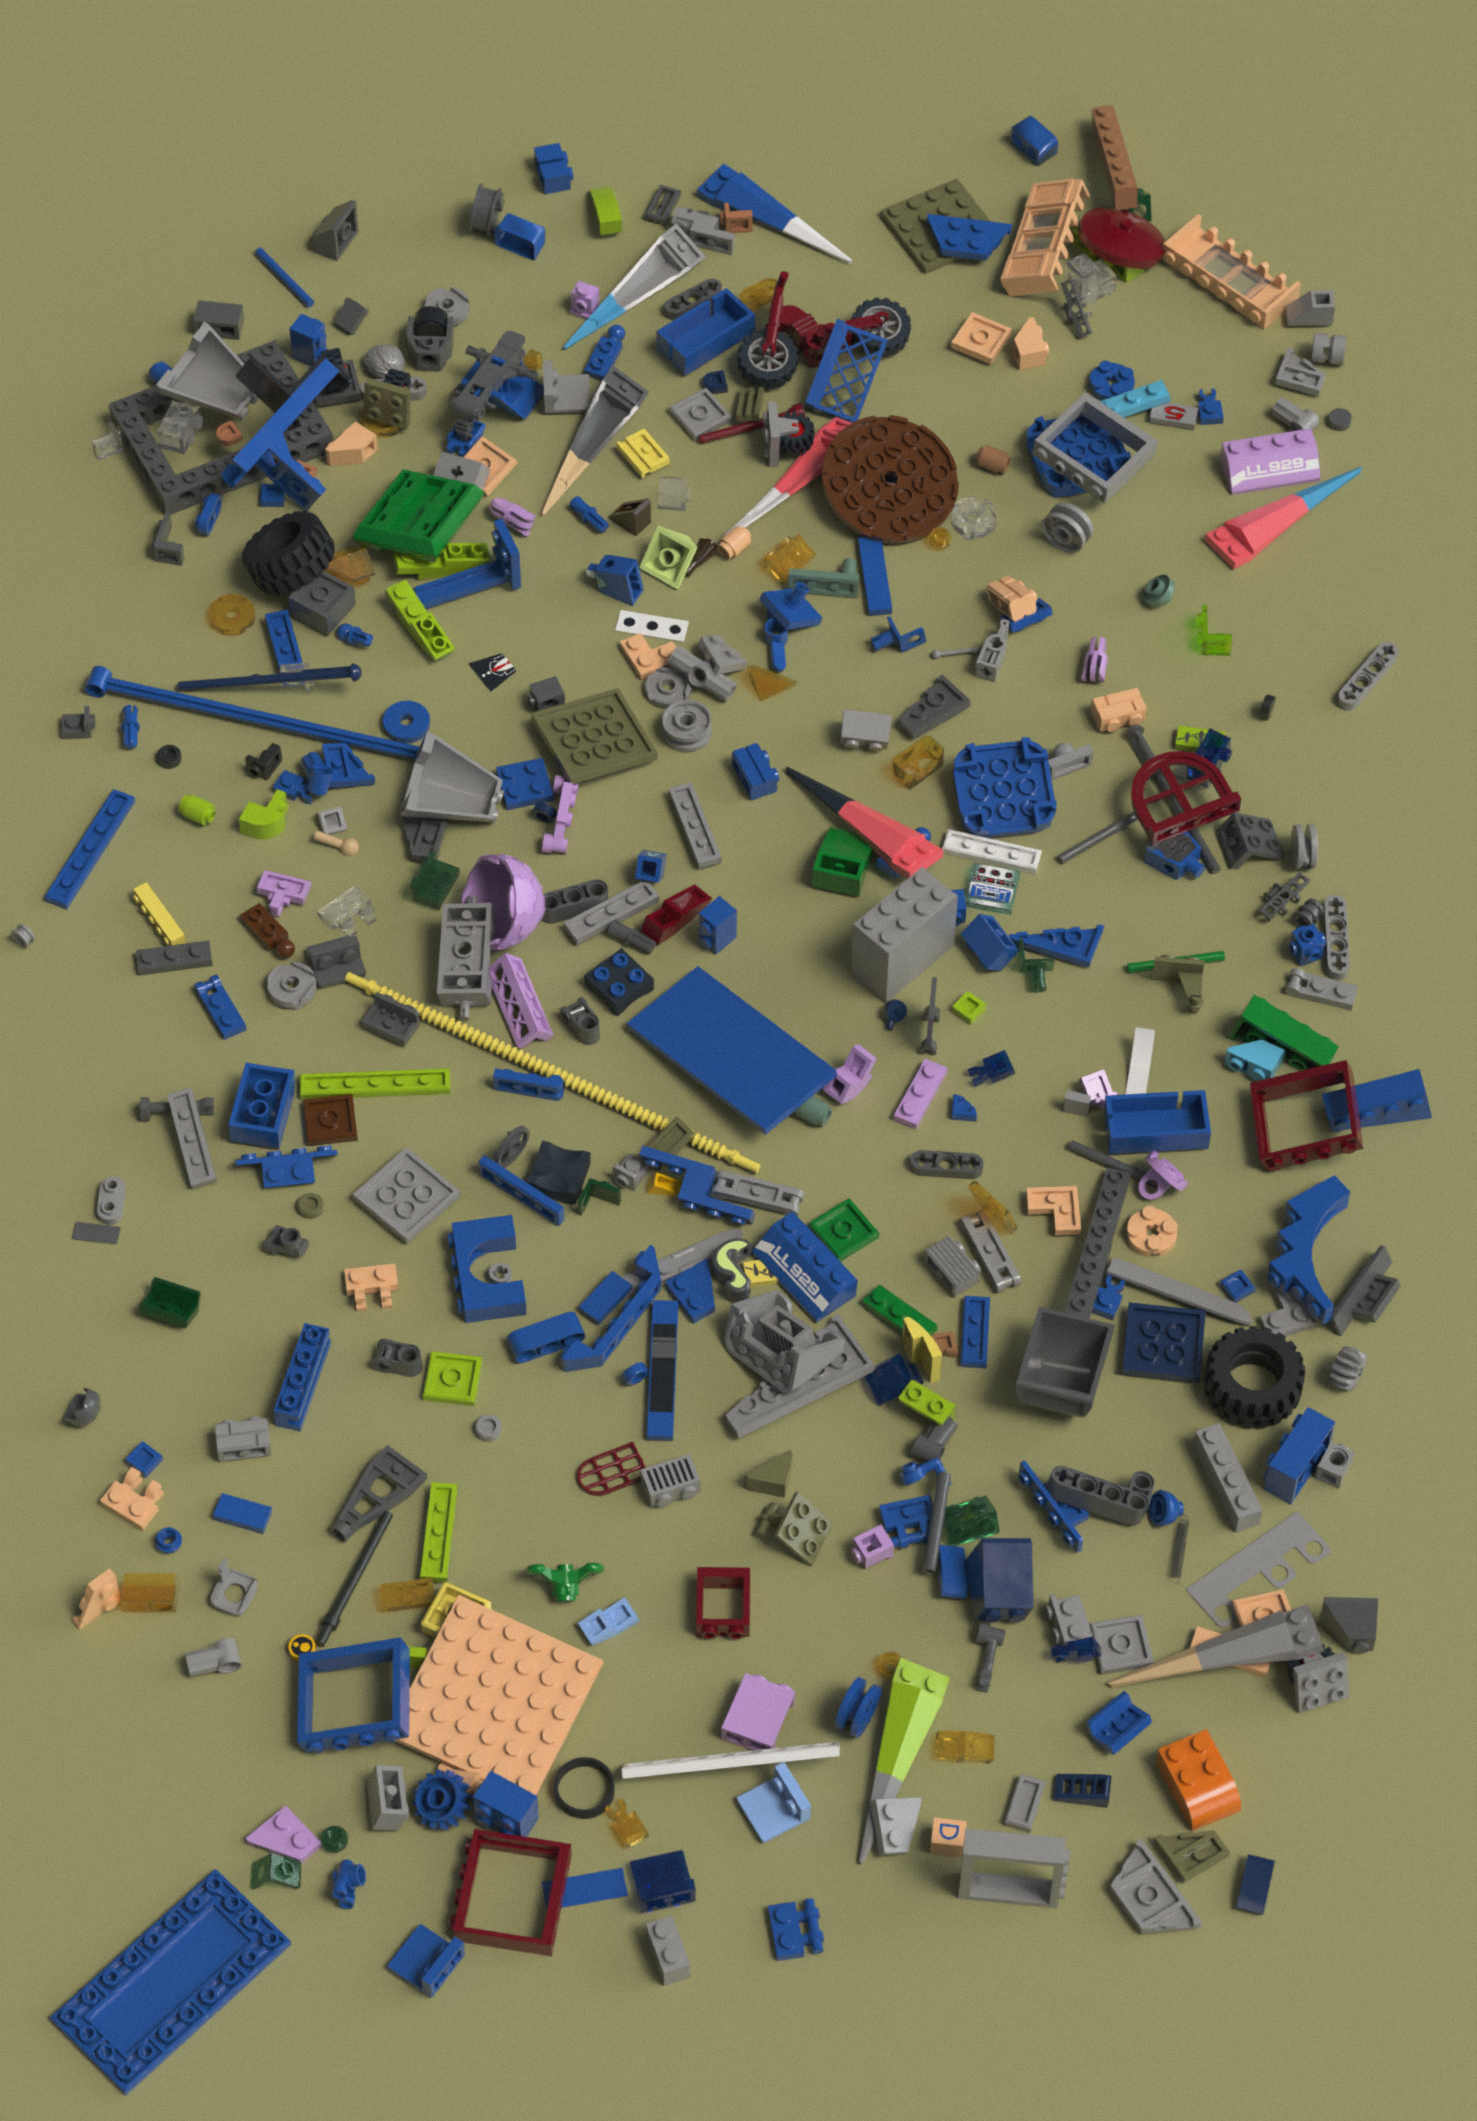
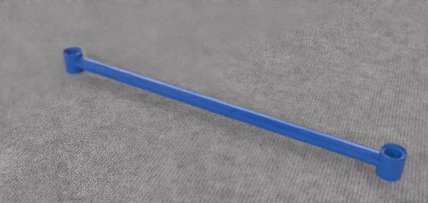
[84,666,420,759]

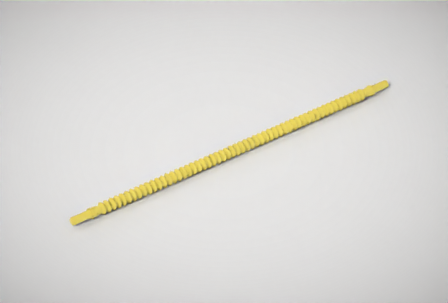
[345,972,761,1174]

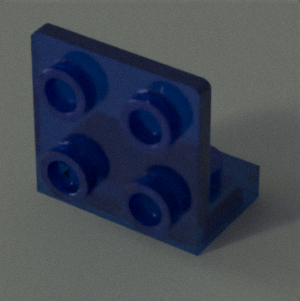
[630,1850,696,1914]

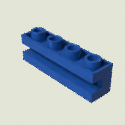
[274,1323,331,1432]

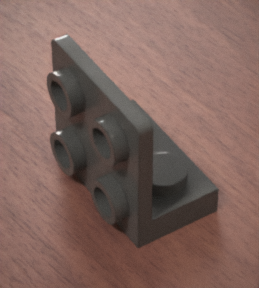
[1217,813,1284,869]

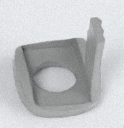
[210,1558,258,1616]

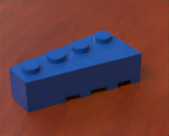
[1322,1069,1432,1131]

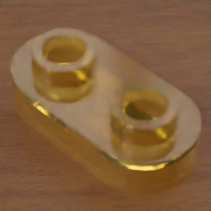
[740,278,777,310]

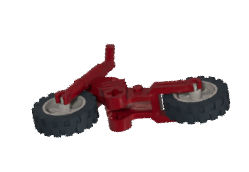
[737,271,911,389]

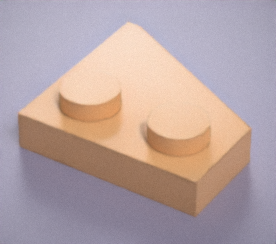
[73,1568,121,1629]

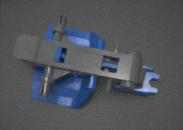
[446,331,544,457]

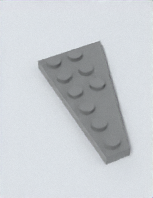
[725,1313,875,1439]

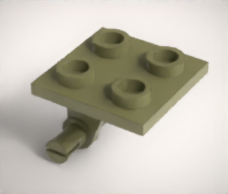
[1152,955,1205,1014]
[755,1492,833,1566]

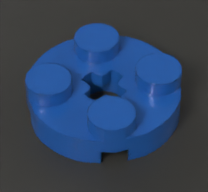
[1089,361,1135,401]

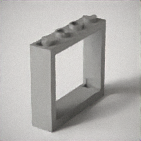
[1032,392,1158,504]
[958,1828,1070,1908]

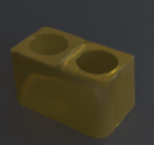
[892,736,944,790]
[123,1573,180,1612]

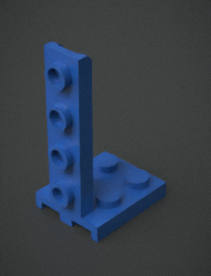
[413,519,521,609]

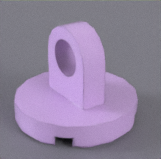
[1139,1150,1188,1200]

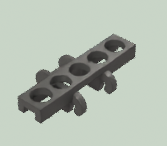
[1061,279,1093,338]
[1259,872,1310,922]

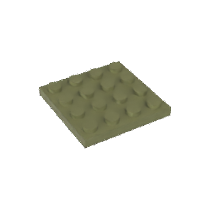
[881,179,990,274]
[531,688,658,784]

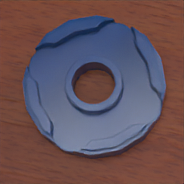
[383,700,430,743]

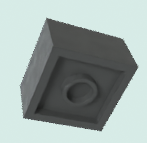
[288,571,356,635]

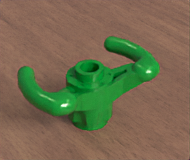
[525,1563,605,1602]

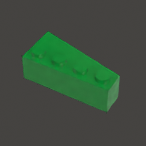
[1226,994,1339,1071]

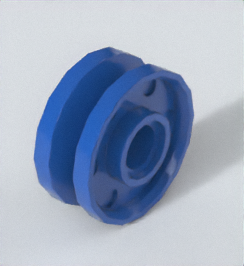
[835,1677,882,1738]

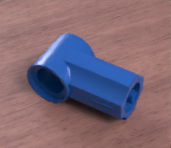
[301,752,333,795]

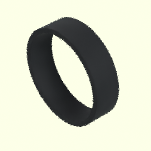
[554,1757,615,1819]

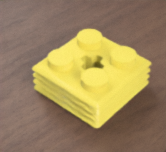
[421,1582,491,1638]

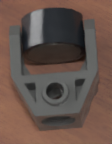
[407,306,454,372]

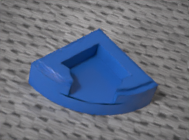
[952,1094,977,1122]

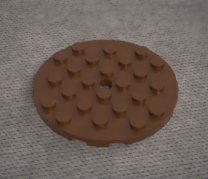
[821,415,959,544]

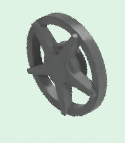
[494,1126,530,1168]

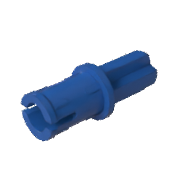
[569,496,609,533]
[121,705,140,749]

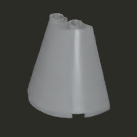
[155,321,259,420]
[399,731,504,823]

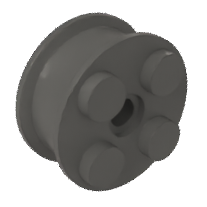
[469,183,505,236]

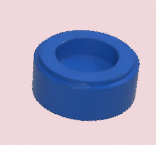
[622,1362,649,1385]

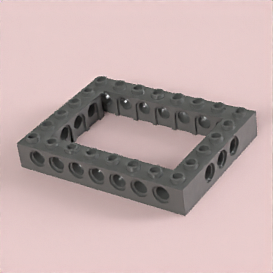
[108,340,333,515]

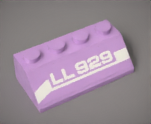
[1220,428,1321,495]

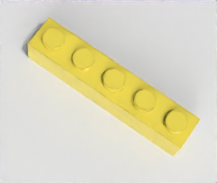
[133,882,186,946]

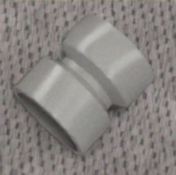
[1311,333,1346,365]

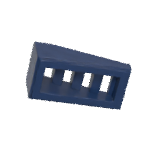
[1054,1774,1112,1808]

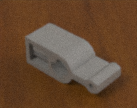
[975,619,1009,682]

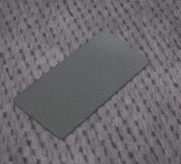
[72,1222,121,1244]

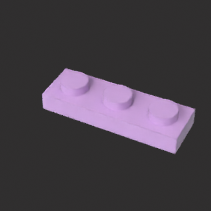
[893,1059,948,1130]

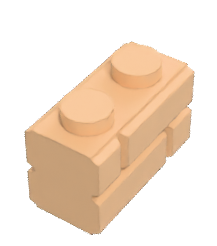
[987,575,1037,622]
[1091,688,1146,732]

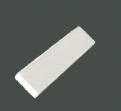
[942,829,1042,874]

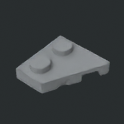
[698,635,748,675]
[871,1797,922,1856]

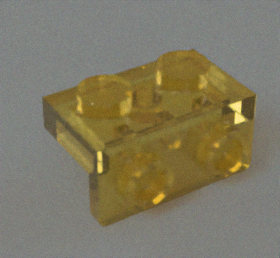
[760,534,816,585]

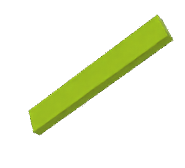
[300,1068,450,1100]

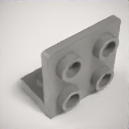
[543,360,590,413]

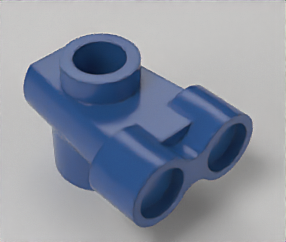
[331,1860,366,1909]

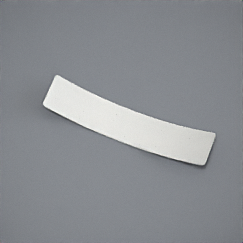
[1126,1027,1155,1094]

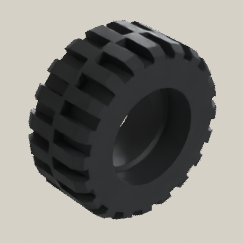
[242,511,335,595]
[1204,1326,1306,1429]

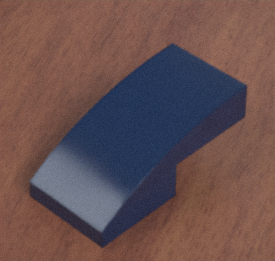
[1236,1854,1275,1914]

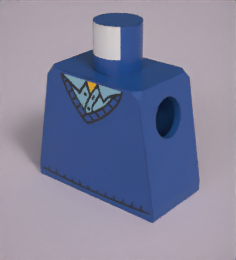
[587,554,644,606]

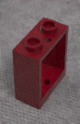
[696,1567,750,1639]

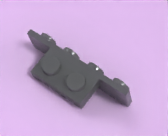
[1331,1245,1401,1336]

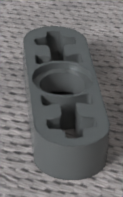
[665,279,722,320]
[910,1150,983,1179]

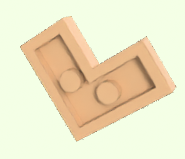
[620,633,676,680]
[1026,1186,1081,1236]

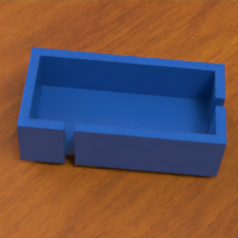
[656,288,755,376]
[1103,1090,1211,1154]

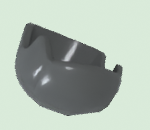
[64,1388,100,1427]

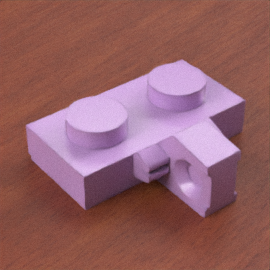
[257,870,311,917]

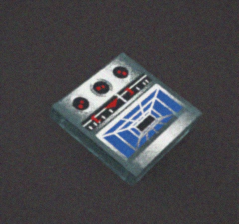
[965,862,1021,915]

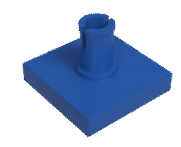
[759,582,823,630]

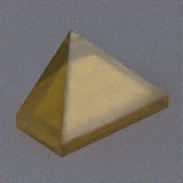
[746,665,797,701]

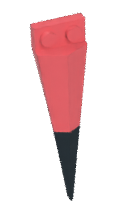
[786,767,943,879]

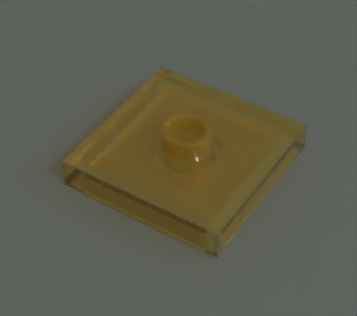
[967,1180,1018,1235]

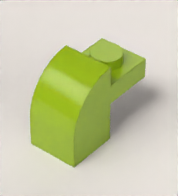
[239,789,289,839]

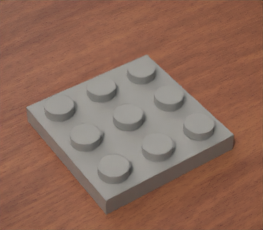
[353,1147,461,1244]

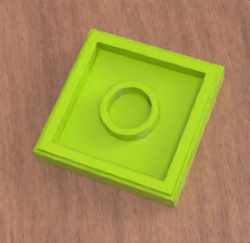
[423,1351,483,1406]

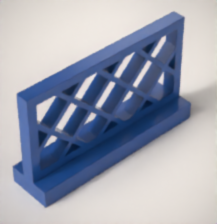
[805,319,888,423]

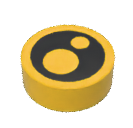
[289,1634,316,1662]

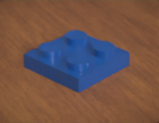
[496,758,554,810]

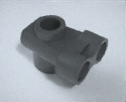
[264,1225,309,1258]

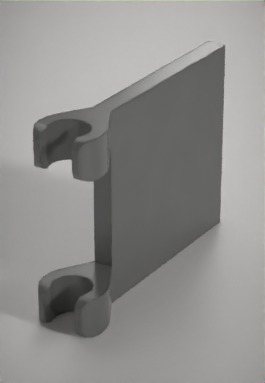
[920,977,940,1055]

